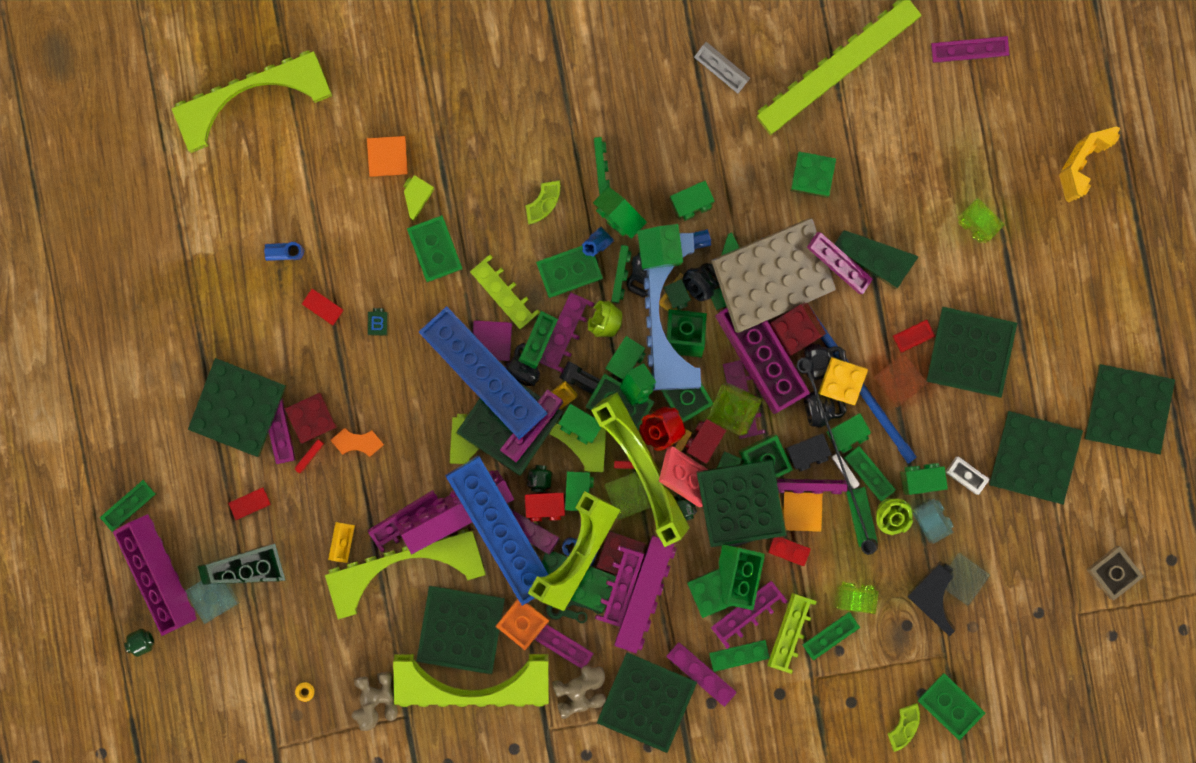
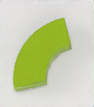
[525,180,560,225]
[887,703,920,752]

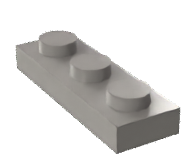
[694,42,750,93]

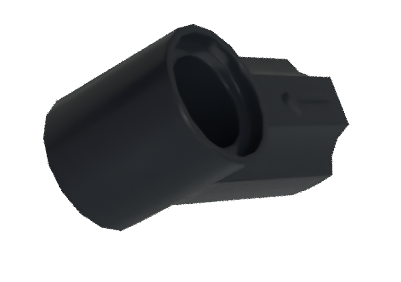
[559,361,600,394]

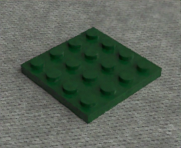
[926,307,1018,398]
[188,358,286,457]
[1084,364,1175,455]
[456,383,563,476]
[989,411,1083,505]
[697,459,787,547]
[416,585,505,674]
[597,652,697,753]

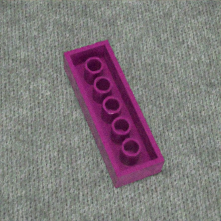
[715,308,810,415]
[396,470,514,555]
[113,514,197,636]
[614,535,677,653]

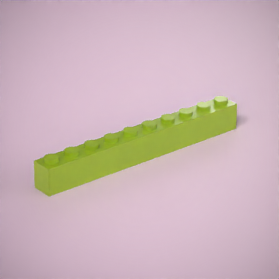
[756,0,922,136]

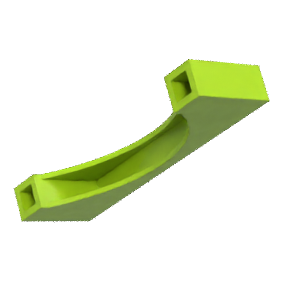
[172,50,332,153]
[591,392,690,547]
[450,414,606,472]
[325,528,486,619]
[393,654,549,707]

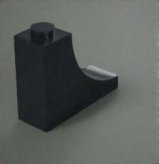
[907,561,955,636]

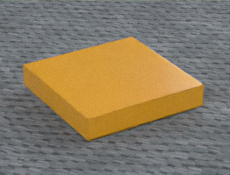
[783,492,823,532]

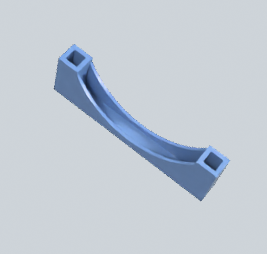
[644,233,701,390]

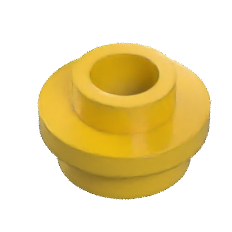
[295,682,315,702]

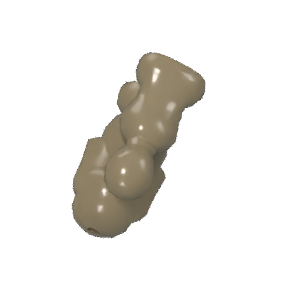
[552,665,606,719]
[351,672,398,731]

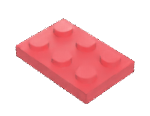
[659,446,708,508]

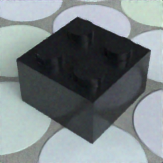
[785,433,832,472]

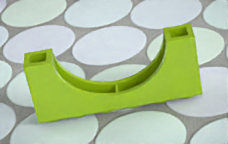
[528,491,620,611]

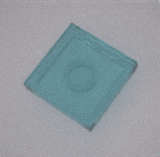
[946,552,990,606]

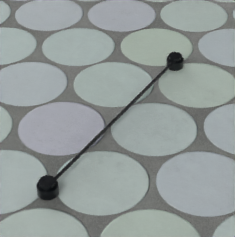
[797,357,878,555]

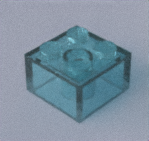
[912,498,954,544]
[185,581,240,624]

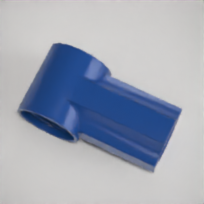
[582,226,614,256]
[693,229,711,250]
[264,242,304,261]

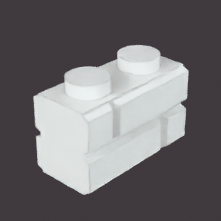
[945,457,990,495]

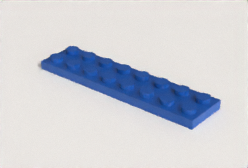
[419,306,548,440]
[445,455,549,606]

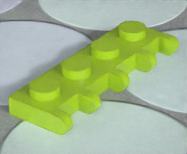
[470,255,540,330]
[767,593,817,674]

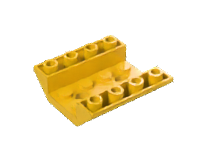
[1059,127,1120,202]

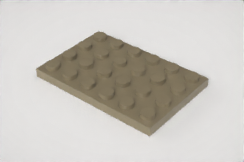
[711,218,836,333]

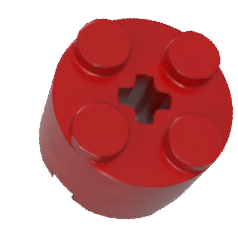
[639,407,686,451]

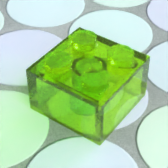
[957,198,1005,244]
[707,383,763,436]
[604,472,651,520]
[834,581,879,614]

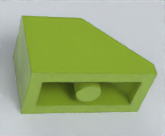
[403,175,434,221]

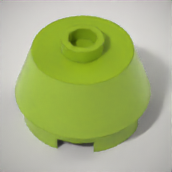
[588,300,623,337]
[876,498,913,535]

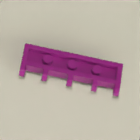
[540,293,595,373]
[722,360,766,439]
[367,490,438,553]
[595,545,644,627]
[711,581,788,649]

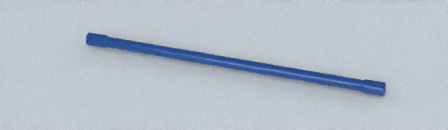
[761,238,917,464]

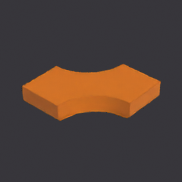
[330,428,384,457]

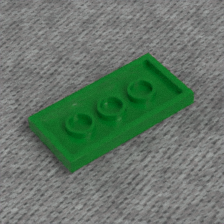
[541,551,616,613]

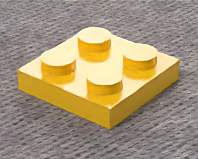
[818,357,868,405]

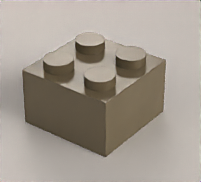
[1086,546,1144,600]

